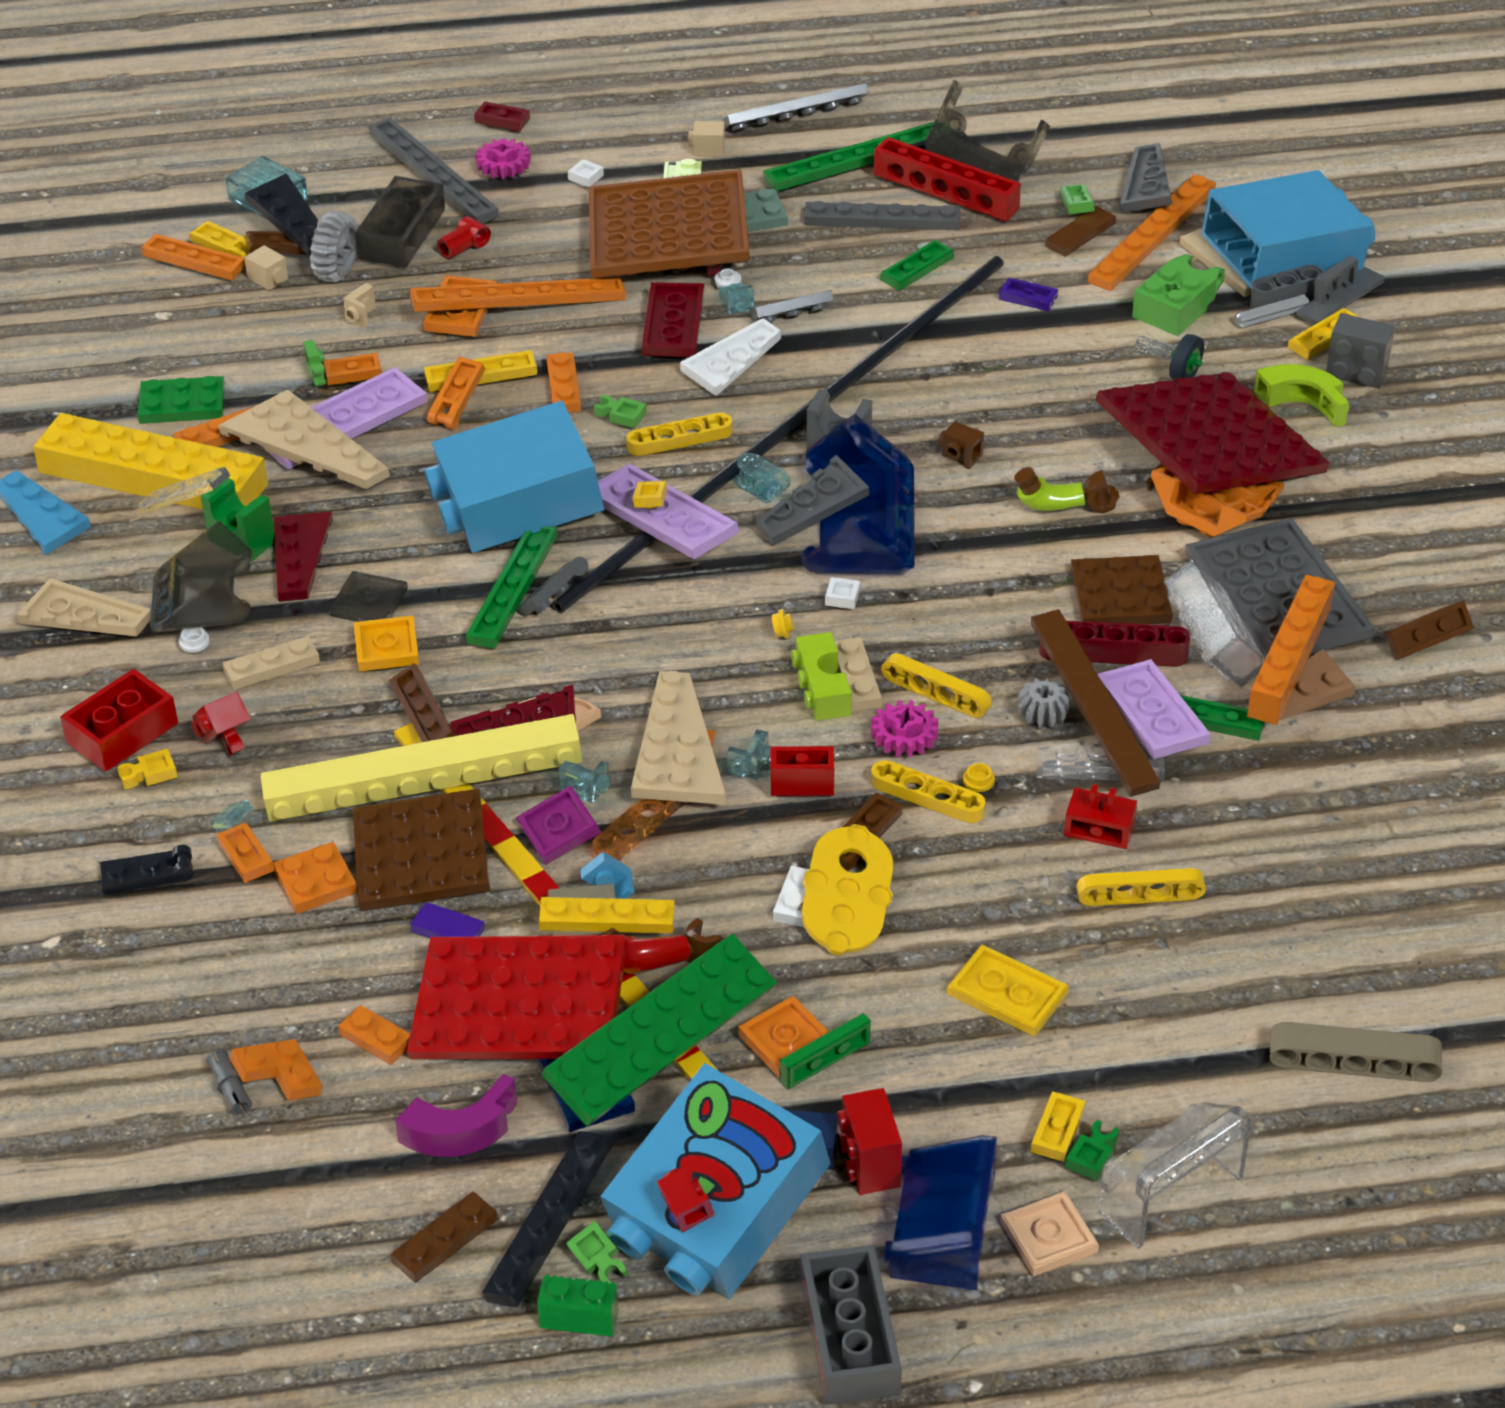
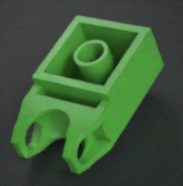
[1132,254,1225,336]

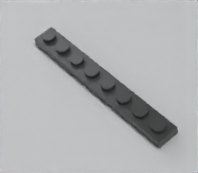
[369,117,499,224]

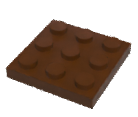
[1070,555,1173,624]

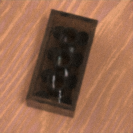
[355,176,445,268]

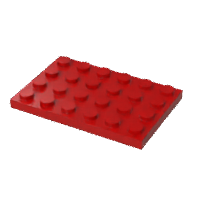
[407,935,628,1059]

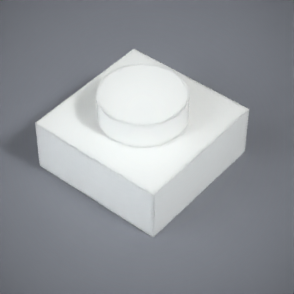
[568,159,604,187]
[825,577,860,609]

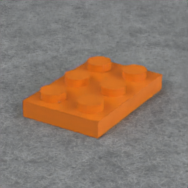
[423,275,497,337]

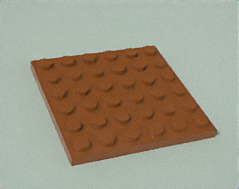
[589,169,750,278]

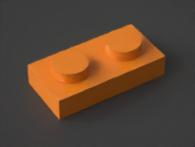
[323,352,382,385]
[216,822,274,883]
[338,1005,410,1065]

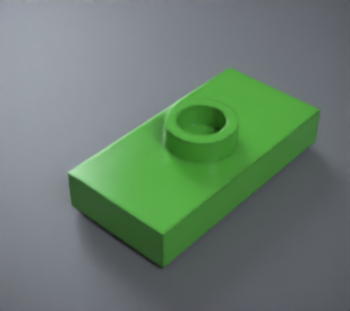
[1060,183,1094,214]

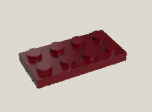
[642,282,705,358]

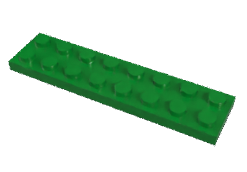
[541,933,778,1127]

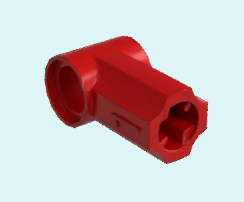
[437,216,491,260]

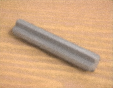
[1235,295,1310,328]

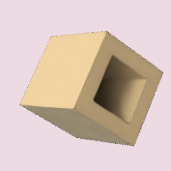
[688,121,725,157]
[244,245,289,290]

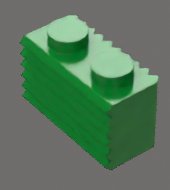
[537,1274,619,1337]

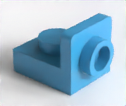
[580,852,634,899]

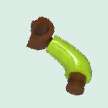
[1014,467,1120,513]

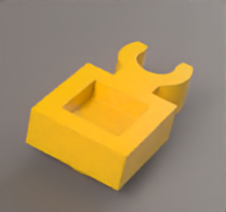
[117,748,178,789]

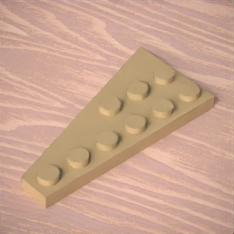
[219,390,389,489]
[631,671,726,805]

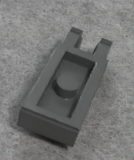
[518,556,589,617]

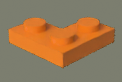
[230,1039,323,1101]

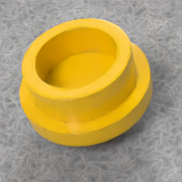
[772,609,795,639]
[963,763,995,792]

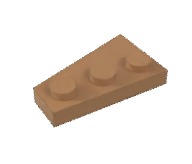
[1280,648,1355,720]

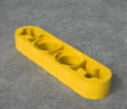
[626,413,733,456]
[881,653,992,718]
[871,760,986,823]
[1076,868,1206,906]

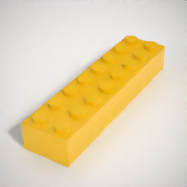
[33,413,268,510]

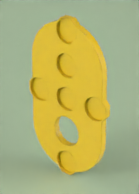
[801,824,893,956]

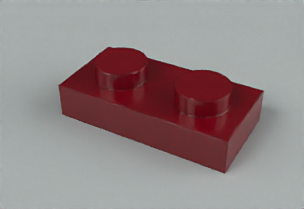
[474,101,530,132]

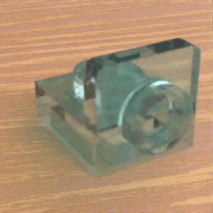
[719,283,754,314]
[559,760,611,804]

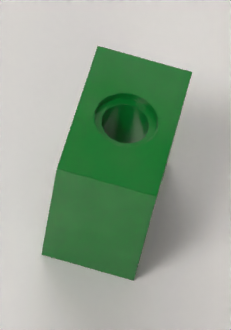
[201,476,275,562]

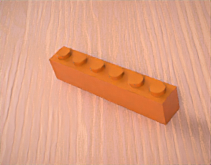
[1247,574,1335,725]

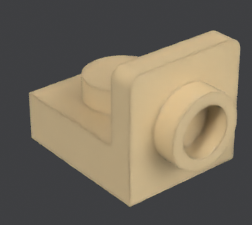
[343,283,376,329]

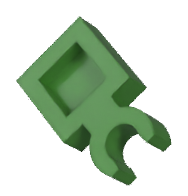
[303,340,326,386]
[594,395,647,429]
[566,1221,628,1284]

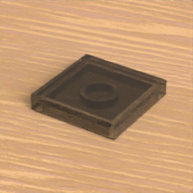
[330,571,408,622]

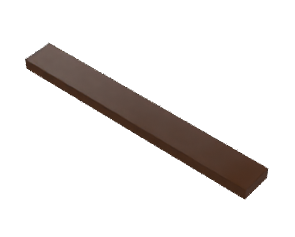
[1031,609,1160,797]

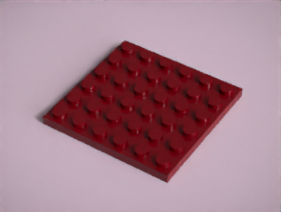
[1095,372,1330,494]

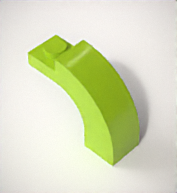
[1254,364,1349,427]

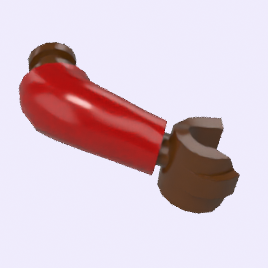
[604,918,725,974]

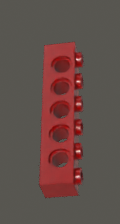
[874,137,1021,222]

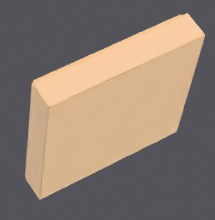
[1000,1191,1099,1277]

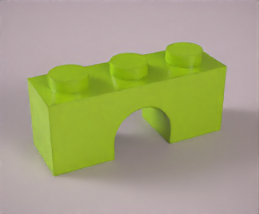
[791,632,852,721]

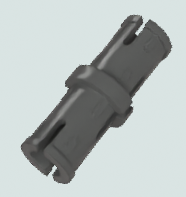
[206,1049,252,1115]

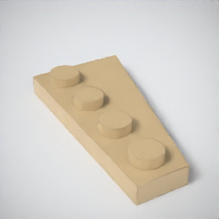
[17,578,153,637]

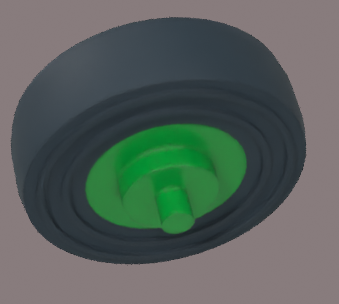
[1169,334,1205,380]

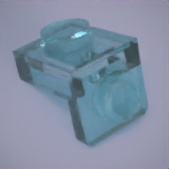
[727,729,771,780]

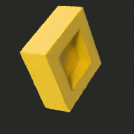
[633,481,668,509]

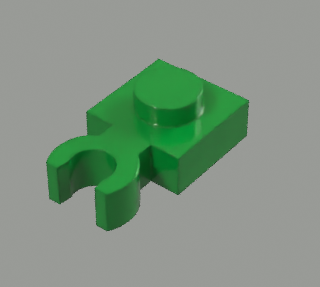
[1065,1120,1119,1181]

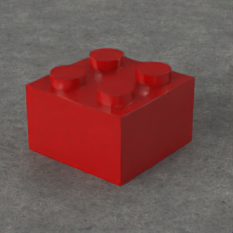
[837,1088,902,1195]

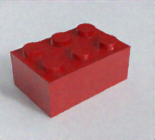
[60,668,179,772]

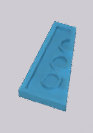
[0,470,91,555]

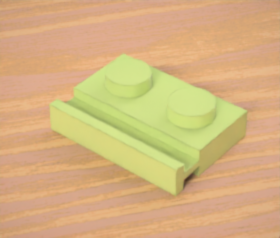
[663,159,702,178]

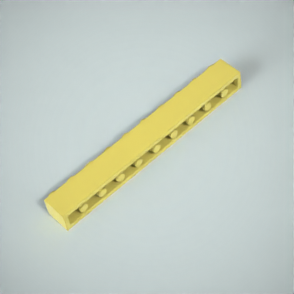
[260,714,583,822]

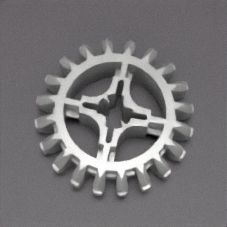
[309,211,360,283]

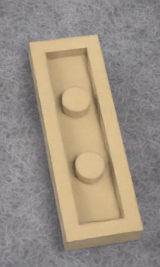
[222,636,320,690]
[835,637,882,712]

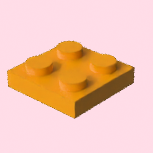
[353,615,419,672]

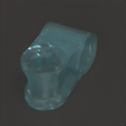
[737,453,791,503]

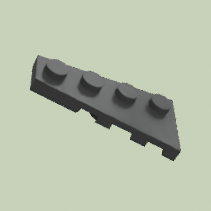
[1120,143,1172,212]
[756,455,869,546]

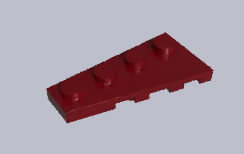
[274,511,333,602]
[450,684,576,736]

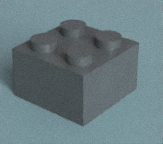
[1326,313,1395,389]

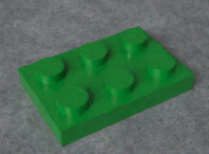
[138,376,225,424]

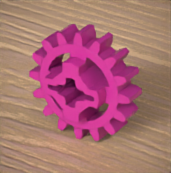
[475,138,531,179]
[871,700,938,758]

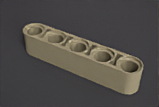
[1270,1022,1442,1082]

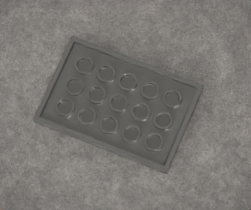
[1185,518,1375,664]

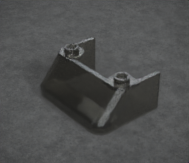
[925,80,1050,182]

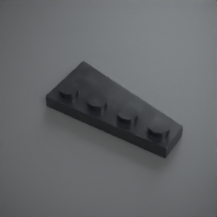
[245,173,319,255]

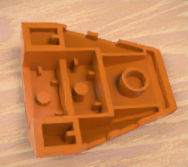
[1151,467,1285,537]

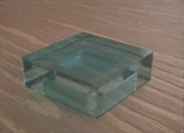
[210,799,254,832]

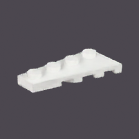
[680,318,781,396]

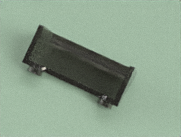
[150,521,252,632]

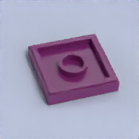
[516,785,601,865]

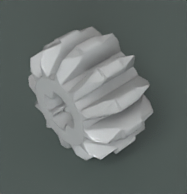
[1017,678,1070,728]

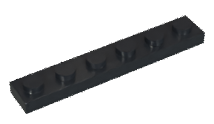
[482,1131,613,1307]

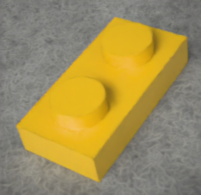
[1031,1091,1086,1162]

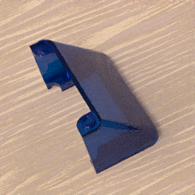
[802,413,915,575]

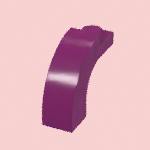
[395,1074,518,1157]

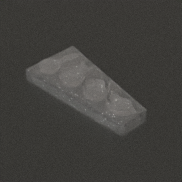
[1036,734,1165,782]

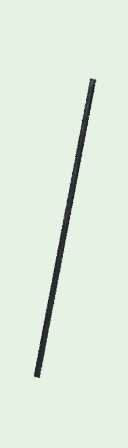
[552,256,1004,614]

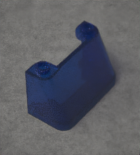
[884,1135,998,1290]

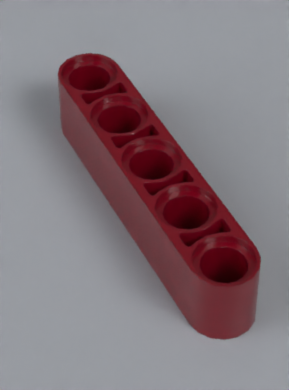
[1039,621,1191,667]

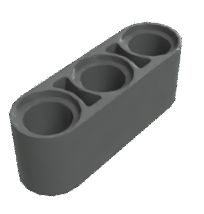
[1250,265,1323,309]

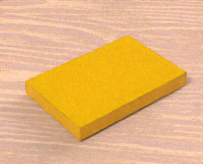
[947,944,1069,1037]

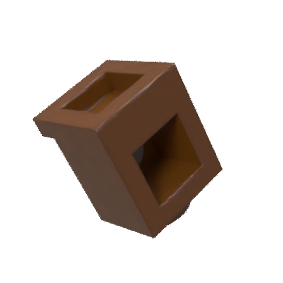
[938,421,984,470]

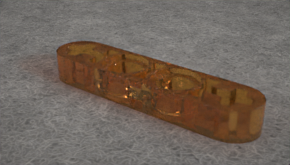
[592,798,684,861]

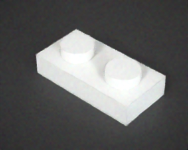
[773,866,809,927]

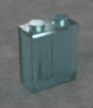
[225,156,308,219]

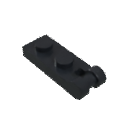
[100,845,194,894]

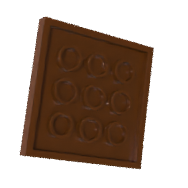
[353,788,491,912]

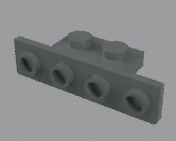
[1296,255,1385,325]

